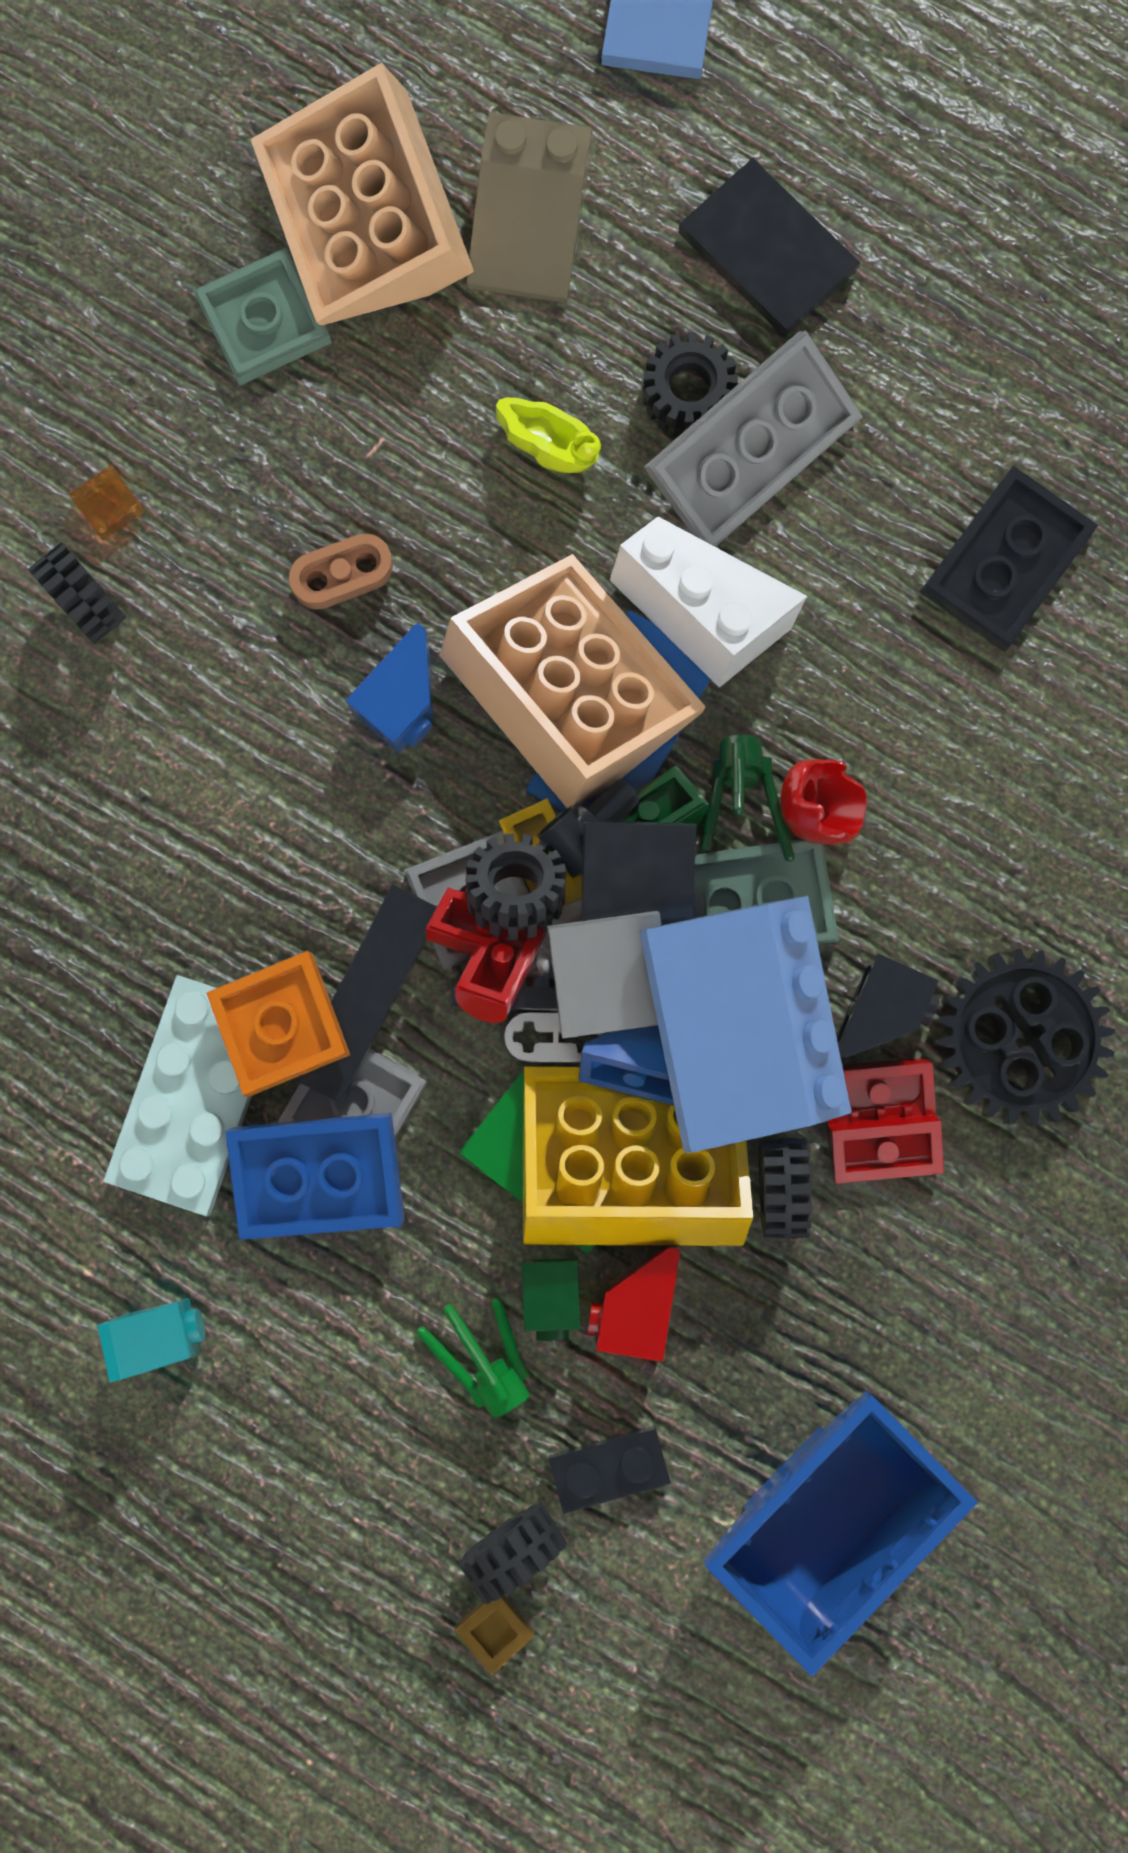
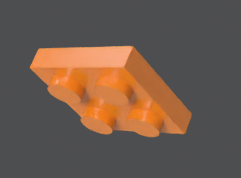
[206,951,350,1097]

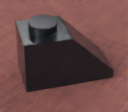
[836,954,940,1059]

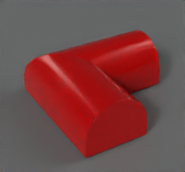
[426,887,548,1023]

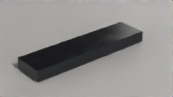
[293,884,437,1104]

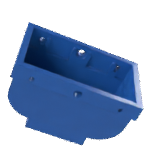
[703,1390,978,1677]

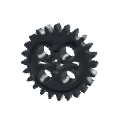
[933,949,1115,1126]

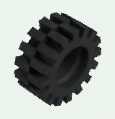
[642,332,738,437]
[28,542,127,645]
[465,833,566,940]

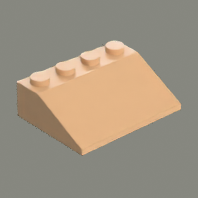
[251,63,474,325]
[439,554,706,808]

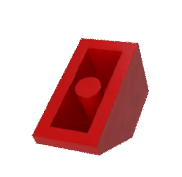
[587,1246,680,1362]

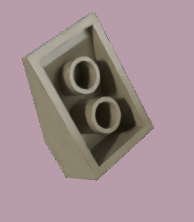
[466,112,592,303]

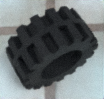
[759,1138,812,1239]
[458,1503,567,1604]

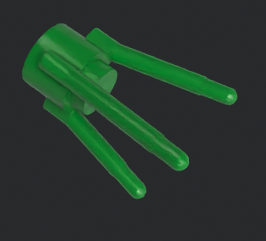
[417,1297,530,1419]

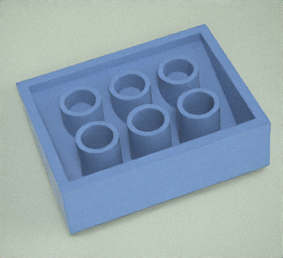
[639,896,852,1153]

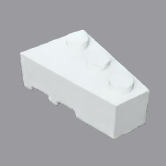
[610,517,807,688]

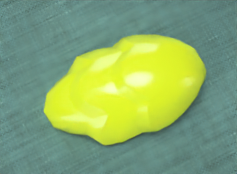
[496,397,601,473]

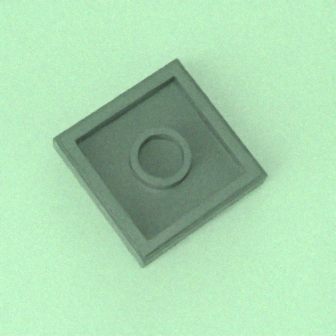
[193,248,332,386]

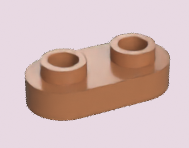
[289,534,393,609]

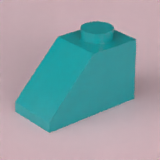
[97,1298,205,1383]

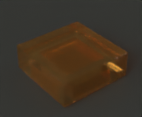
[69,465,145,541]

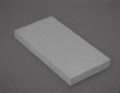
[644,331,863,547]

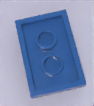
[225,1113,405,1240]

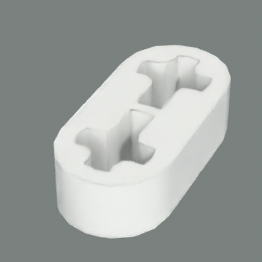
[504,1012,606,1063]

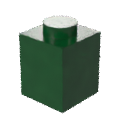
[522,1257,580,1341]

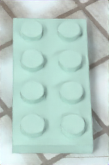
[103,975,252,1216]

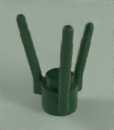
[701,734,795,862]

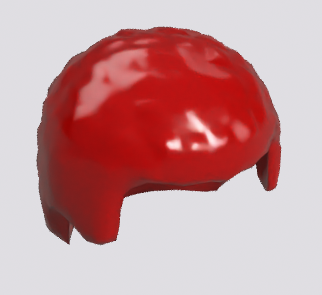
[780,759,867,845]

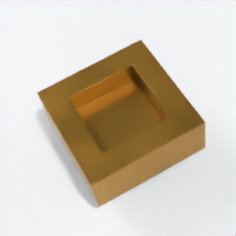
[454,1595,534,1676]

